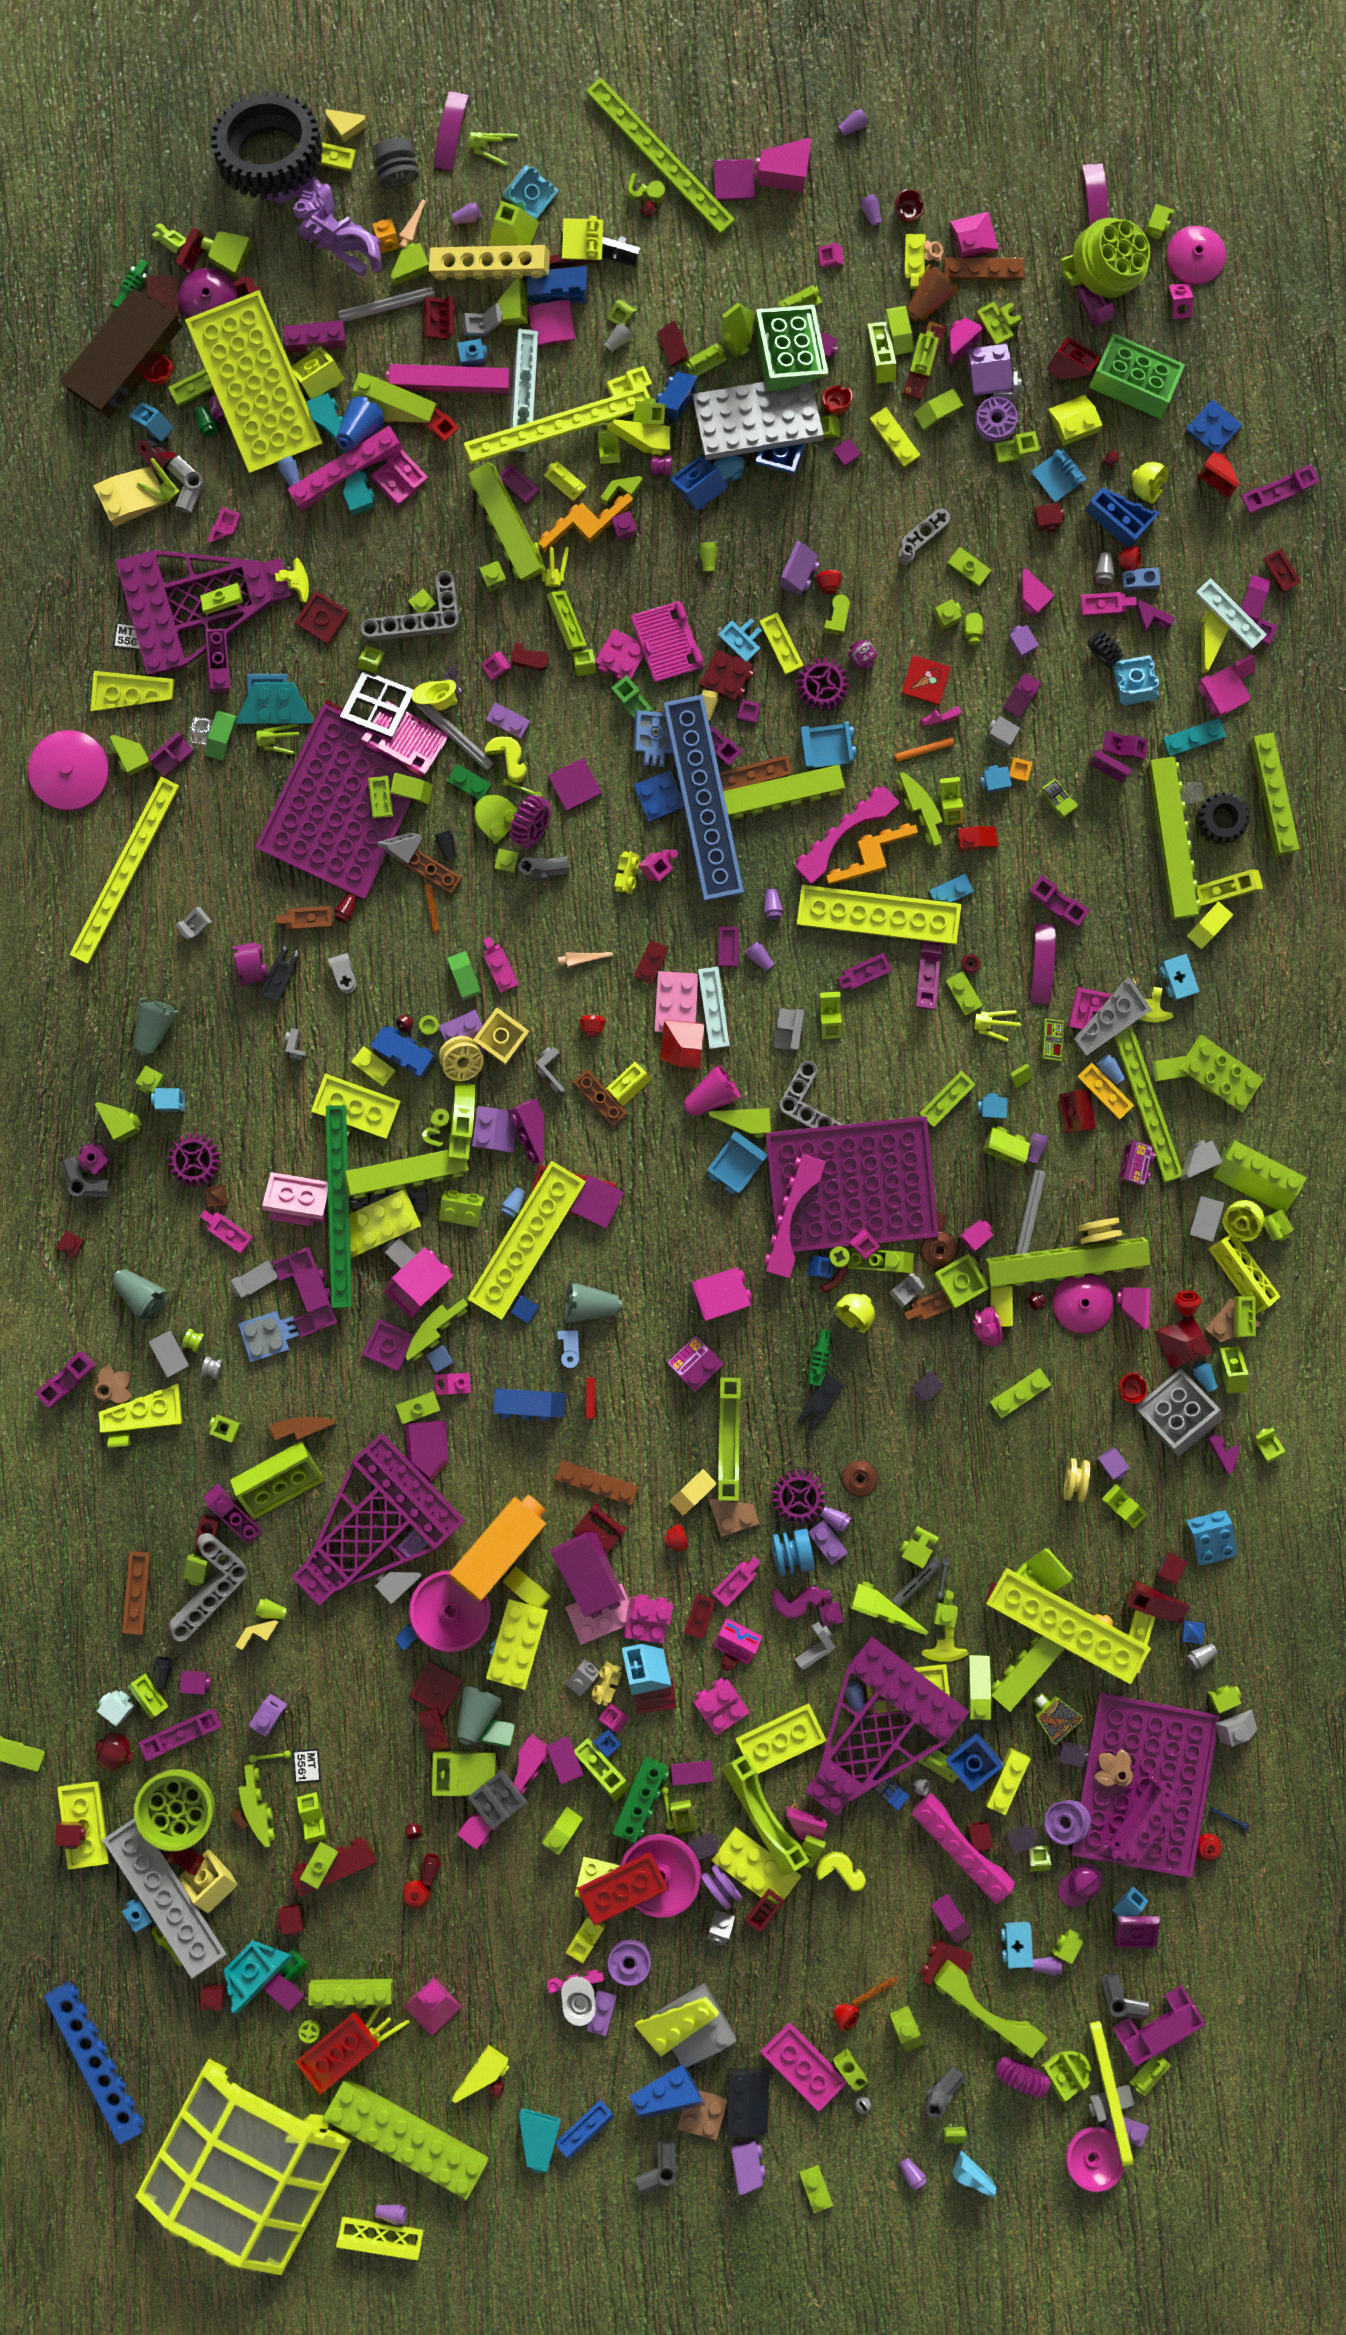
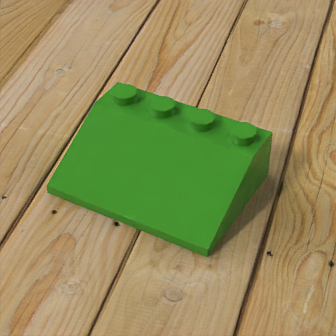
[753,305,828,391]
[1089,333,1185,419]

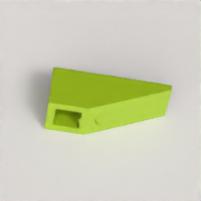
[848,1248,914,1274]

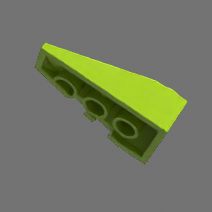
[721,303,754,359]
[351,372,437,423]
[849,1581,928,1635]

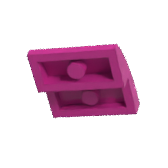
[528,300,576,347]
[370,450,428,507]

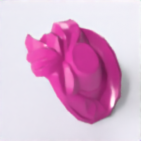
[973,1306,1002,1347]

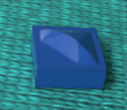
[1181,1621,1205,1644]
[592,1729,621,1759]

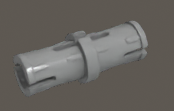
[899,542,915,565]

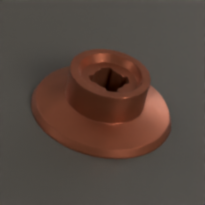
[921,1232,957,1268]
[842,1460,878,1496]

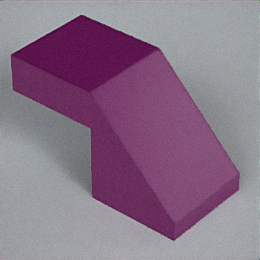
[1240,575,1270,622]
[710,726,743,766]
[1102,731,1148,760]
[931,1894,973,1944]
[263,1972,305,2012]

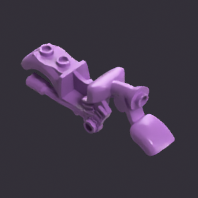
[266,177,382,276]

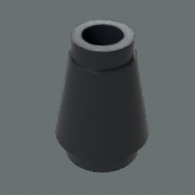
[434,830,457,861]
[153,1656,173,1688]

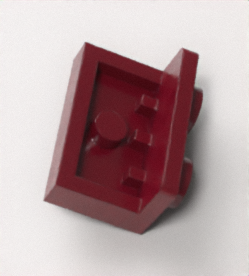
[233,277,264,300]
[423,296,455,341]

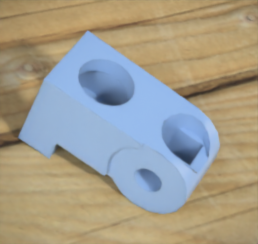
[558,1330,579,1368]

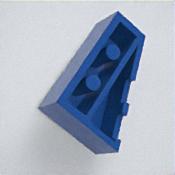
[527,266,588,303]
[1084,487,1160,547]
[371,1026,436,1079]
[493,1389,566,1421]
[629,2065,706,2119]

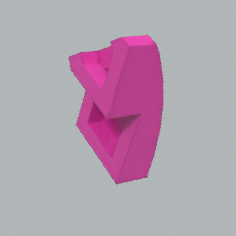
[208,507,242,543]
[920,706,962,726]

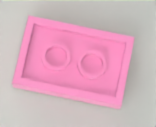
[655,971,698,1032]
[262,1172,328,1220]
[565,1583,629,1645]

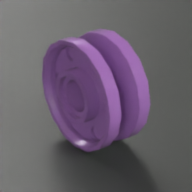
[975,397,1018,443]
[1044,1800,1091,1845]
[701,1864,742,1910]
[608,1939,651,1986]

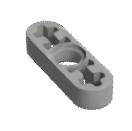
[901,509,950,553]

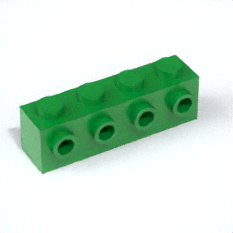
[612,1755,669,1843]

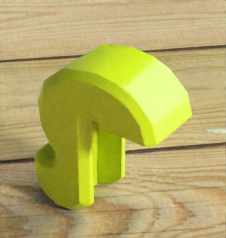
[485,737,526,783]
[816,1852,865,1891]

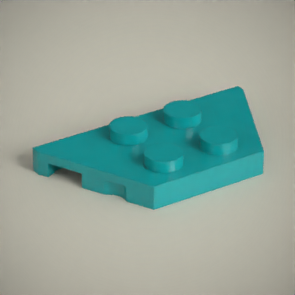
[236,682,314,724]
[224,1940,292,2014]

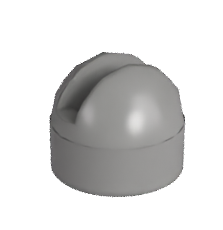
[913,1779,930,1796]
[854,2096,871,2114]

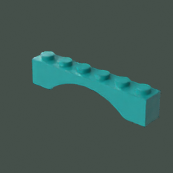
[306,393,376,516]

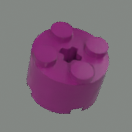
[232,942,268,986]

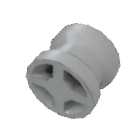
[201,1356,223,1380]

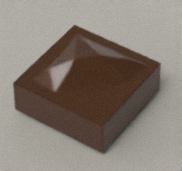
[205,1185,228,1208]
[229,1807,249,1829]

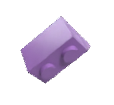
[967,344,1013,396]
[780,541,820,596]
[439,1010,487,1059]
[472,1106,517,1153]
[731,2139,766,2195]

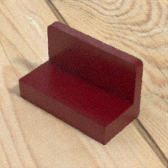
[1059,1089,1096,1134]

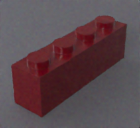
[290,1837,377,1897]

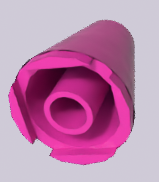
[683,1065,741,1116]

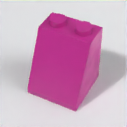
[754,138,811,192]
[383,1247,453,1319]
[691,1267,753,1321]

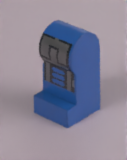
[873,1772,910,1810]

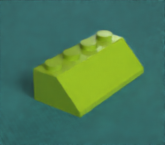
[1212,1140,1307,1213]
[230,1441,325,1520]

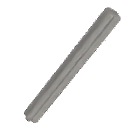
[338,287,435,322]
[416,703,494,770]
[1015,1170,1045,1255]

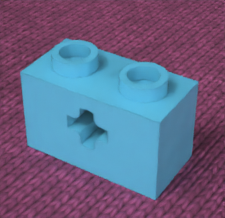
[1159,954,1200,1002]
[151,1088,185,1112]
[1001,1922,1033,1968]

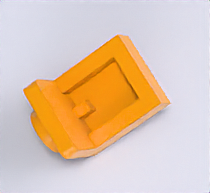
[372,218,400,254]

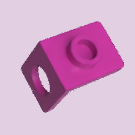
[1169,283,1193,319]
[434,1373,471,1395]

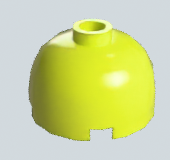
[1131,462,1169,503]
[1222,1200,1265,1242]
[834,1294,875,1333]

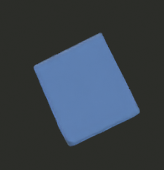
[426,1345,453,1372]

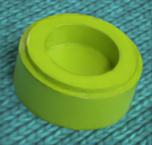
[419,1015,439,1036]

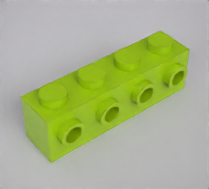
[309,1979,393,2009]

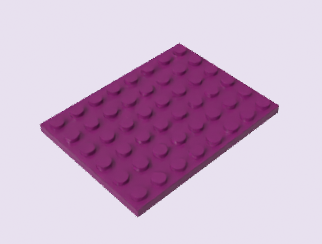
[255,704,424,900]
[766,1116,939,1252]
[1070,1692,1220,1878]

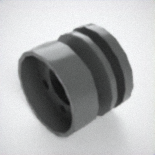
[371,137,419,188]

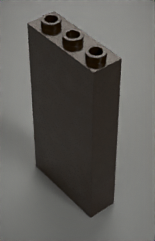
[59,288,183,419]

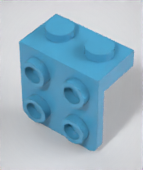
[1186,1510,1237,1565]

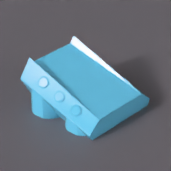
[502,165,558,219]
[1113,655,1160,706]
[953,2150,996,2197]

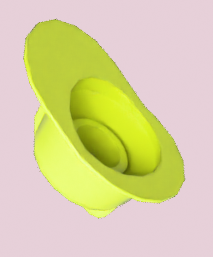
[411,680,457,711]

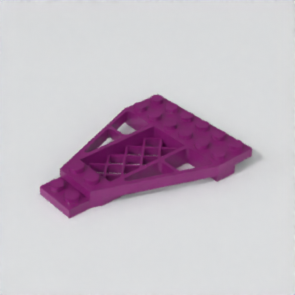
[116,550,293,676]
[292,1433,466,1606]
[804,1636,970,1816]

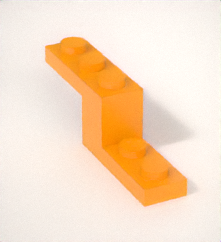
[538,493,633,553]
[825,823,918,886]

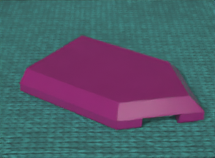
[405,1421,449,1483]

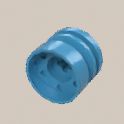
[772,1528,815,1577]

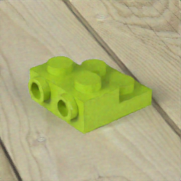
[934,1254,989,1309]

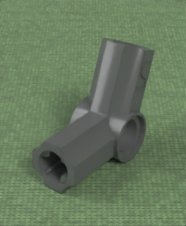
[518,857,570,881]
[59,1156,110,1197]
[1101,1973,1149,2020]
[926,2065,966,2118]
[635,2140,676,2195]

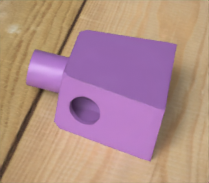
[249,1693,288,1738]

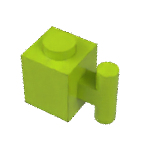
[1264,1208,1294,1242]
[899,1526,939,1568]
[933,1589,958,1627]

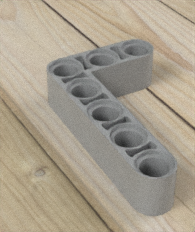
[361,571,459,641]
[779,1061,843,1128]
[169,1533,248,1641]

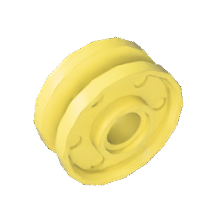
[438,1036,484,1081]
[1077,1217,1123,1244]
[1064,1458,1090,1503]

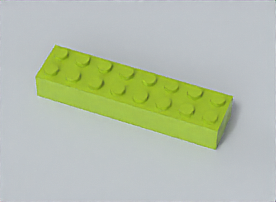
[323,2076,488,2200]

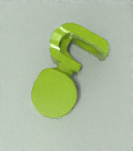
[628,173,665,203]
[422,1109,450,1148]

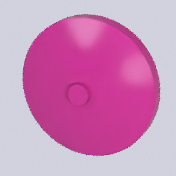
[28,730,110,811]
[409,1570,491,1653]
[621,1834,701,1918]

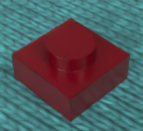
[56,1230,85,1258]

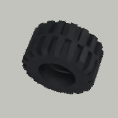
[1196,792,1250,845]

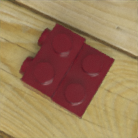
[699,649,755,703]

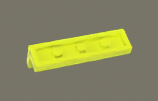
[1208,1234,1281,1314]
[336,2217,423,2260]

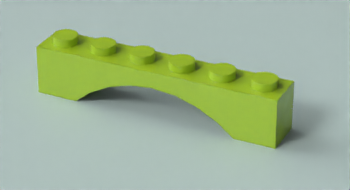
[718,1378,741,1501]
[721,1754,810,1876]
[933,1960,1047,2058]

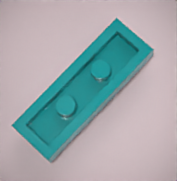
[1162,718,1226,757]

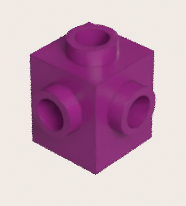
[77,1143,112,1176]

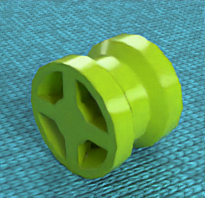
[829,1246,850,1267]
[182,1329,205,1353]
[298,2019,320,2043]

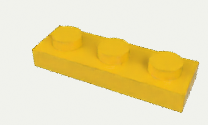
[1077,1063,1134,1120]

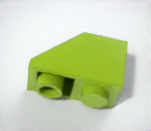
[109,735,152,776]

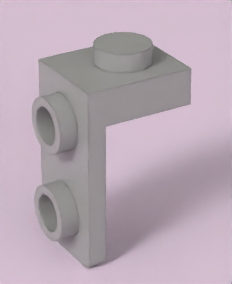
[462,303,502,336]
[536,1047,566,1094]
[231,1261,278,1298]
[795,1622,836,1670]
[1088,2085,1135,2122]

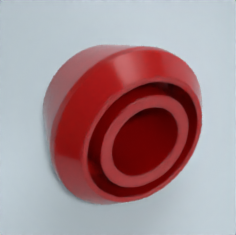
[1118,545,1142,571]
[816,570,843,594]
[579,1015,606,1037]
[1174,1290,1202,1316]
[664,1524,689,1551]
[1196,1833,1222,1862]
[402,1880,430,1909]
[833,2003,859,2031]

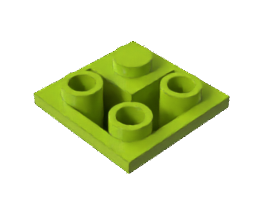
[488,201,539,246]

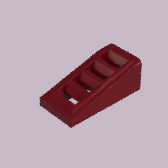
[744,1888,785,1933]

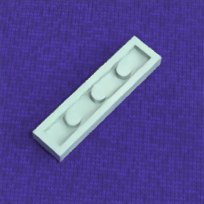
[1195,578,1267,650]
[698,967,730,1049]

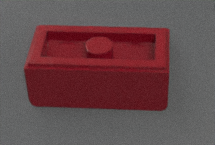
[657,320,689,367]

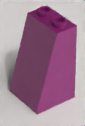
[550,1532,625,1619]

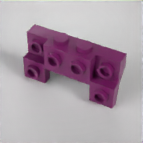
[272,1247,339,1338]
[1111,1985,1206,2067]

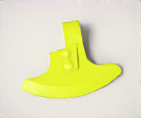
[275,558,309,603]
[1139,987,1173,1022]
[921,1626,968,1662]

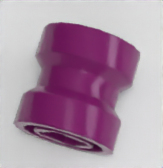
[651,456,672,476]

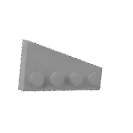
[1074,977,1152,1056]

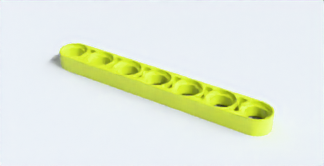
[1089,2021,1134,2167]

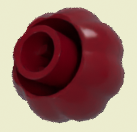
[94,1733,133,1771]

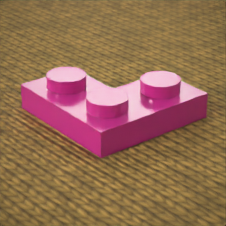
[1068,987,1112,1029]

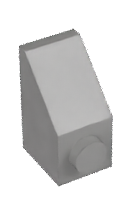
[1180,1140,1223,1181]
[375,1571,423,1604]
[1215,1710,1257,1747]

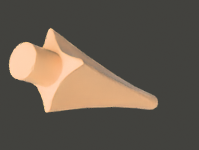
[399,200,426,249]
[558,952,613,968]

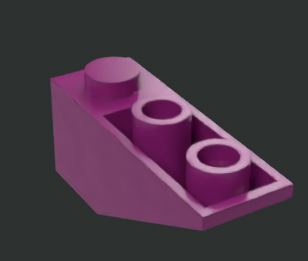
[205,629,230,694]
[508,1099,544,1165]
[203,1484,263,1544]

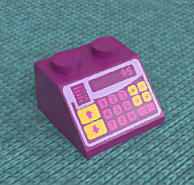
[1118,1140,1155,1187]
[667,1335,724,1392]

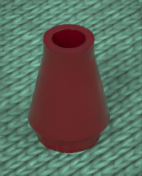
[333,892,358,924]
[421,1853,442,1886]

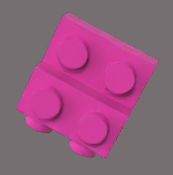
[595,629,644,681]
[623,1594,673,1644]
[694,1678,750,1735]

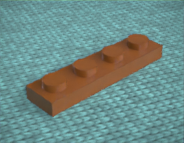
[944,257,1024,280]
[719,754,793,791]
[555,1460,638,1505]
[122,1551,151,1635]

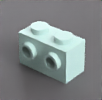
[97,1690,135,1726]

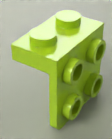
[1015,1548,1073,1593]

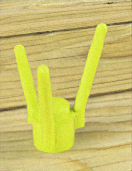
[534,543,569,587]
[974,1010,1021,1042]
[366,2007,410,2043]

